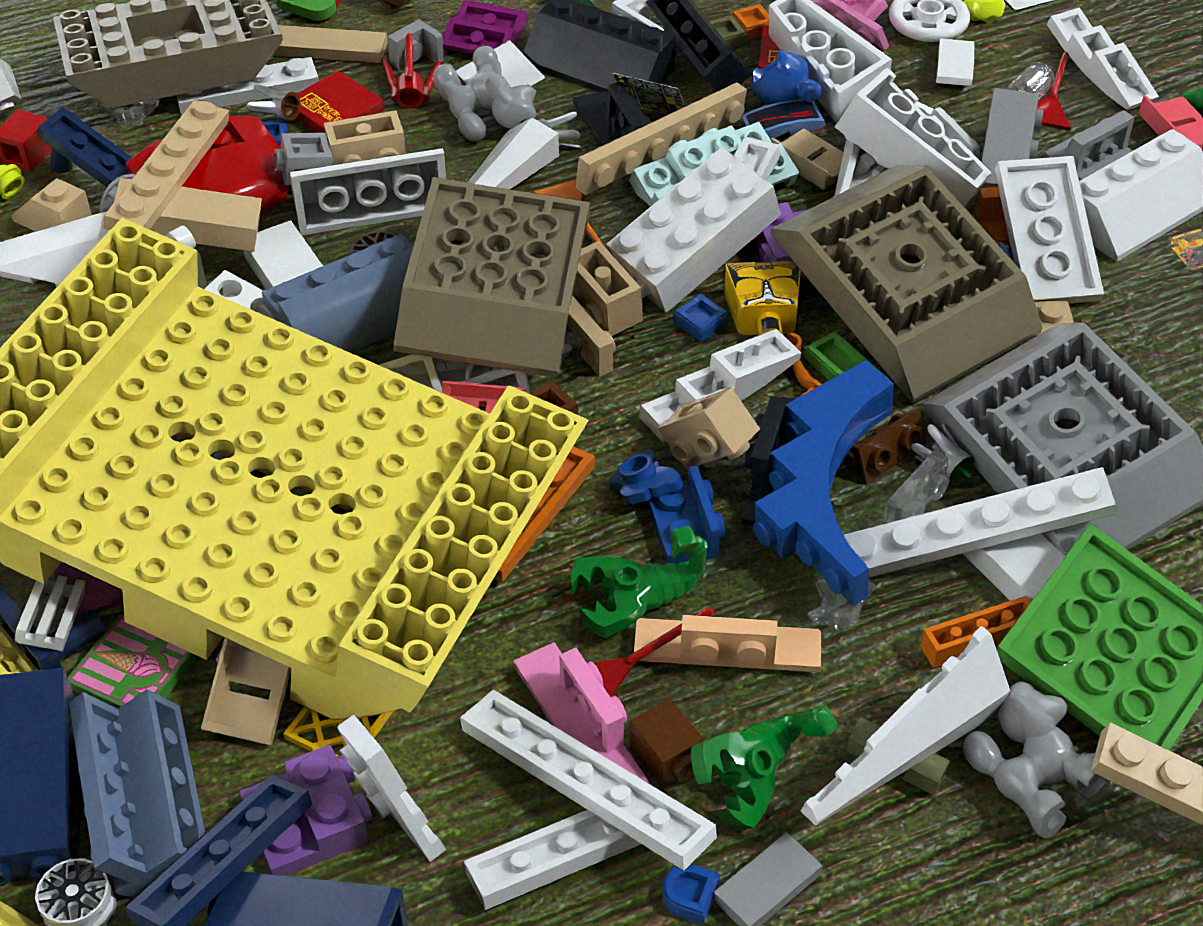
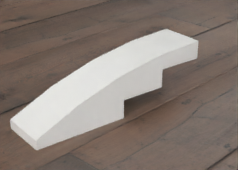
[1047,7,1159,110]
[639,329,801,442]

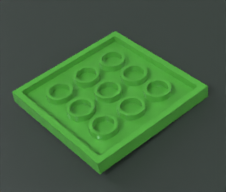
[996,523,1203,751]

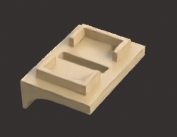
[771,128,843,190]
[201,638,291,745]

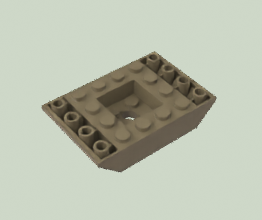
[53,0,283,108]
[771,165,1042,404]

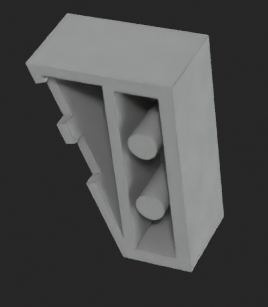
[975,88,1044,202]

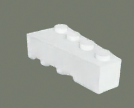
[769,0,892,124]
[835,67,991,208]

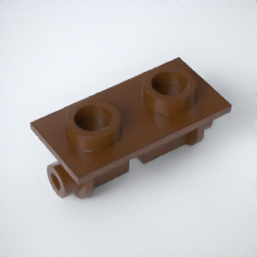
[843,407,927,484]

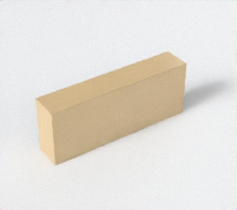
[114,178,262,252]

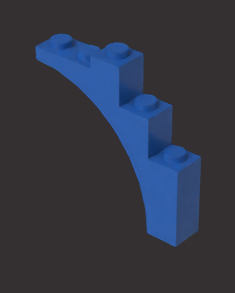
[753,360,894,606]

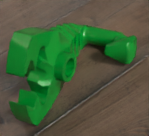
[570,525,707,638]
[691,705,839,831]

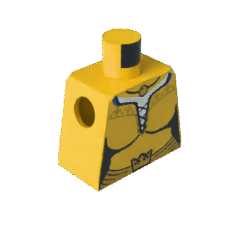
[724,261,801,336]

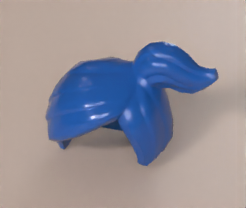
[751,50,822,105]

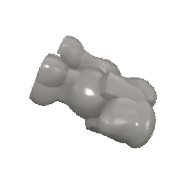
[433,46,536,141]
[963,681,1111,838]

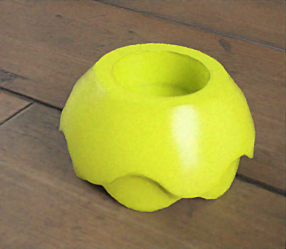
[964,0,1005,23]

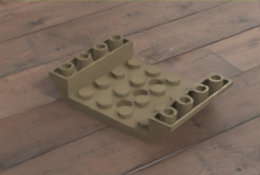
[393,177,591,377]

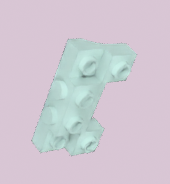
[629,122,799,207]

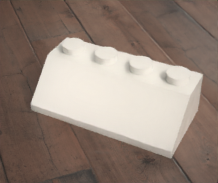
[1079,129,1203,262]
[290,148,446,235]

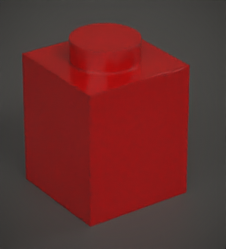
[0,109,51,172]

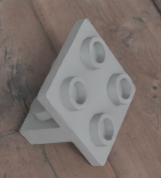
[1044,110,1135,181]

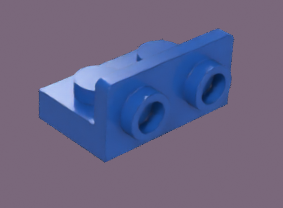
[645,465,725,564]

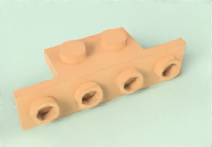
[634,615,821,672]

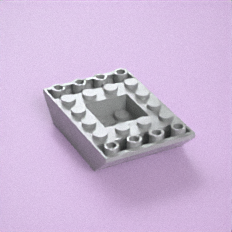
[921,323,1203,555]

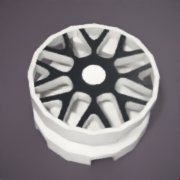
[35,858,117,926]

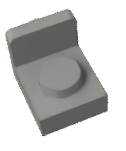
[387,19,444,70]
[274,133,333,185]

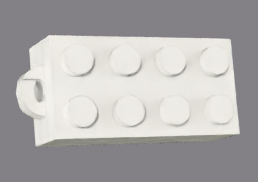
[606,147,781,313]

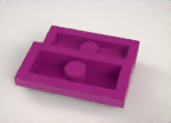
[442,0,528,54]

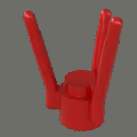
[382,33,442,108]

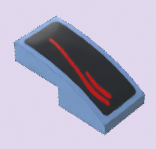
[742,99,826,140]

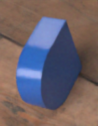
[662,864,720,925]

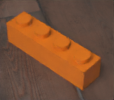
[920,596,1030,668]

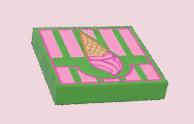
[67,613,199,709]

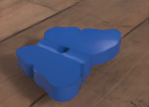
[608,449,683,505]

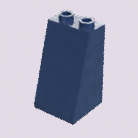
[0,667,82,887]
[205,871,408,926]

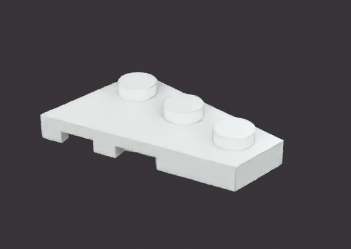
[337,714,446,862]

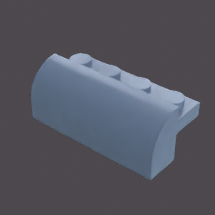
[262,234,414,353]
[69,689,205,897]

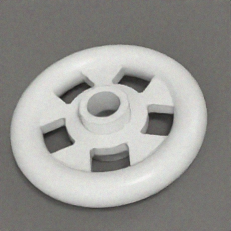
[889,0,970,42]

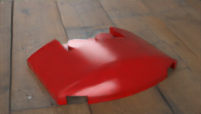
[126,116,298,216]

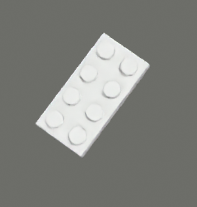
[995,156,1104,303]

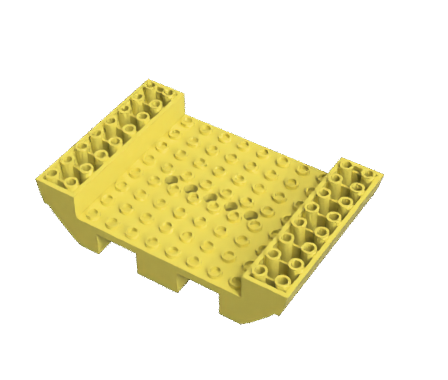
[0,218,589,719]

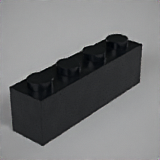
[645,0,752,91]

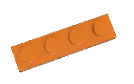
[494,446,595,583]

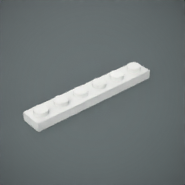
[844,467,1117,577]
[460,689,717,870]

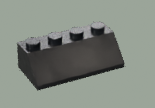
[523,0,676,93]

